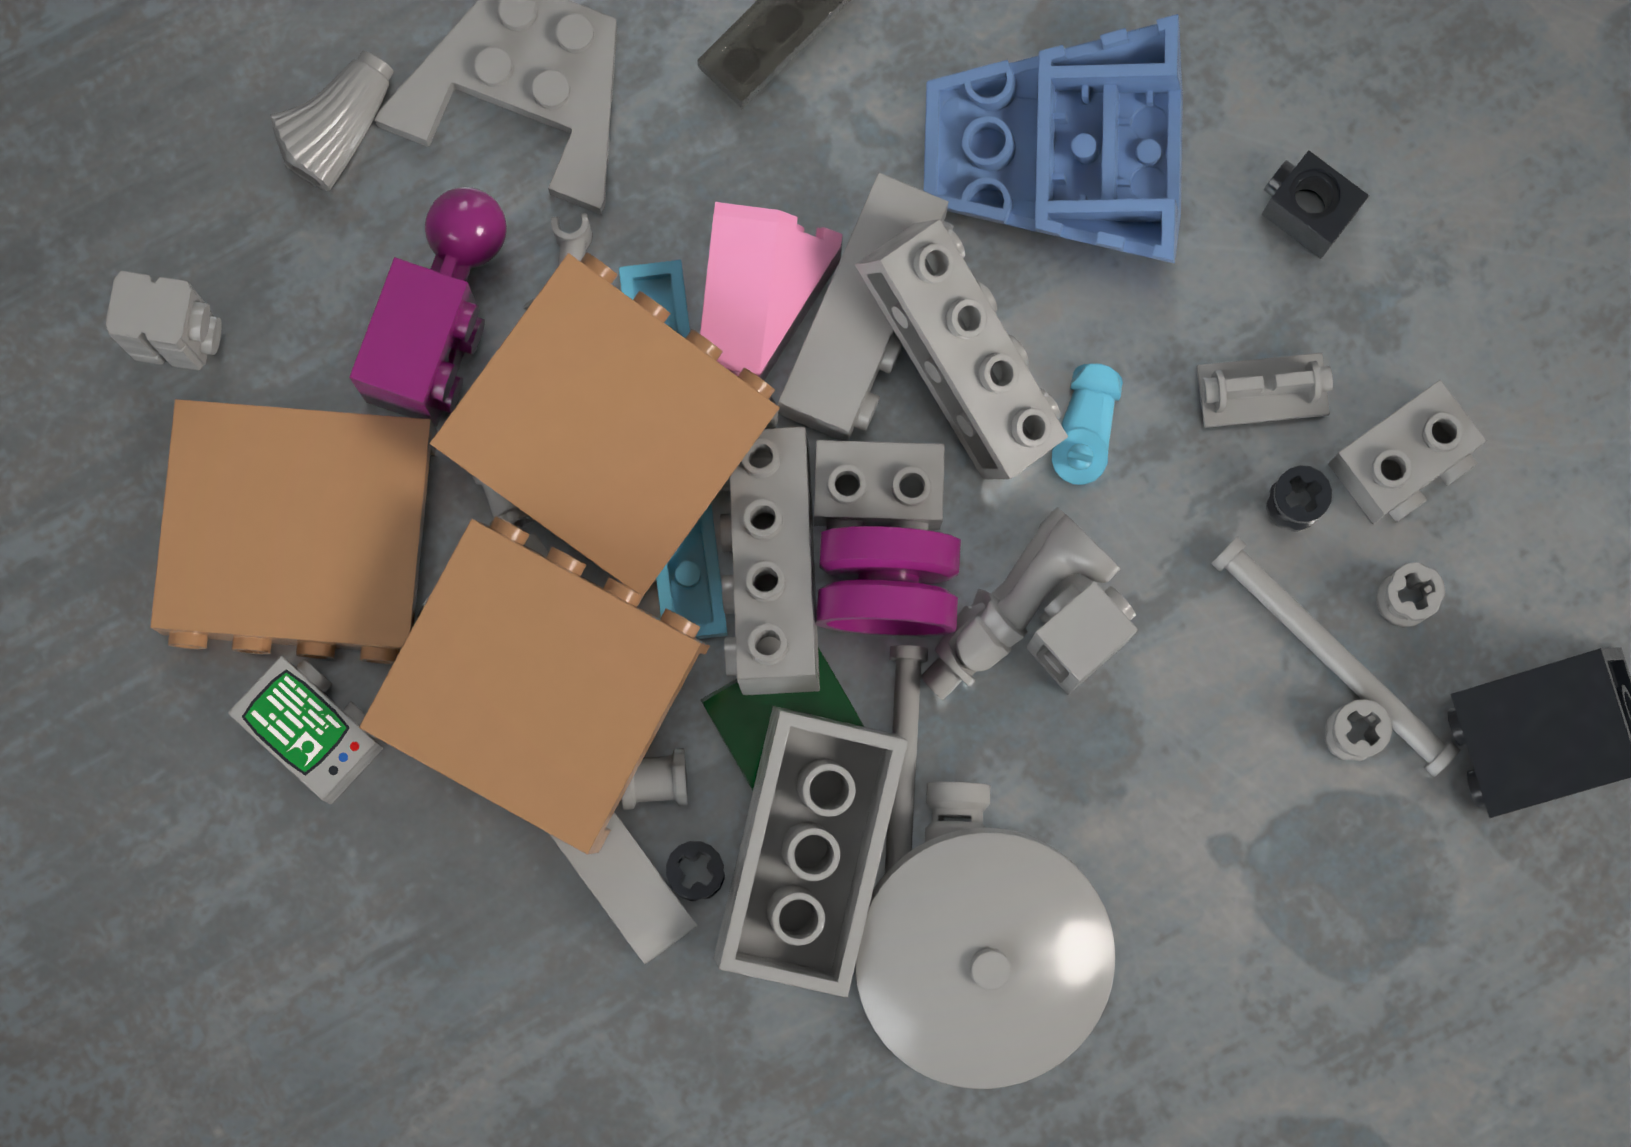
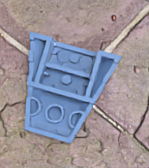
[924,14,1183,263]

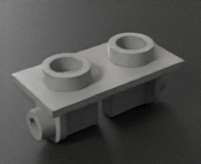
[1197,353,1333,428]

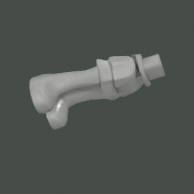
[921,507,1121,700]

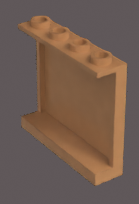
[429,252,780,596]
[150,399,437,664]
[359,516,710,855]

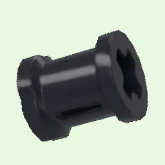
[1266,465,1332,532]
[666,841,725,902]

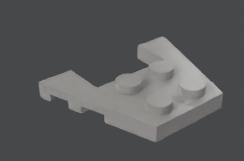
[374,0,617,215]

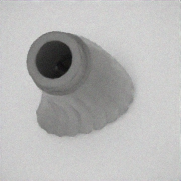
[270,51,394,191]

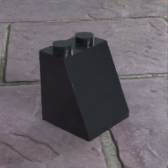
[1447,647,1631,818]

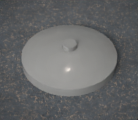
[854,828,1115,1089]

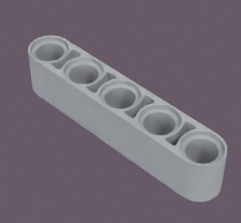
[550,812,698,965]

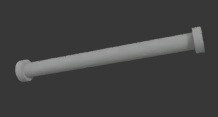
[1211,536,1461,777]
[885,645,928,873]

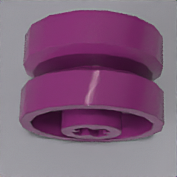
[816,526,961,637]

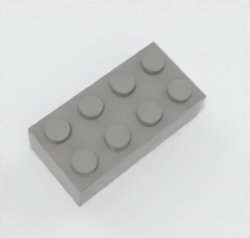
[713,706,908,998]

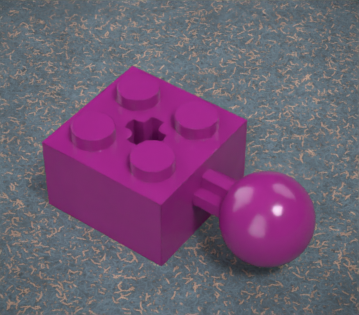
[349,187,507,427]

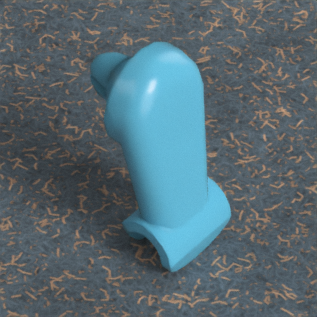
[1051,363,1123,485]

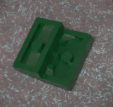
[700,647,864,791]

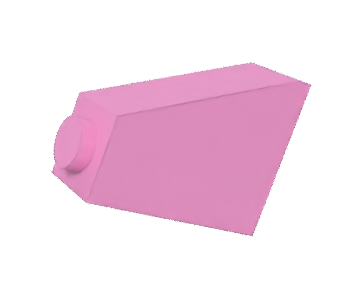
[700,202,843,380]

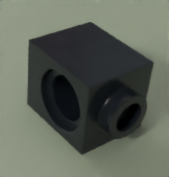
[1262,150,1370,259]

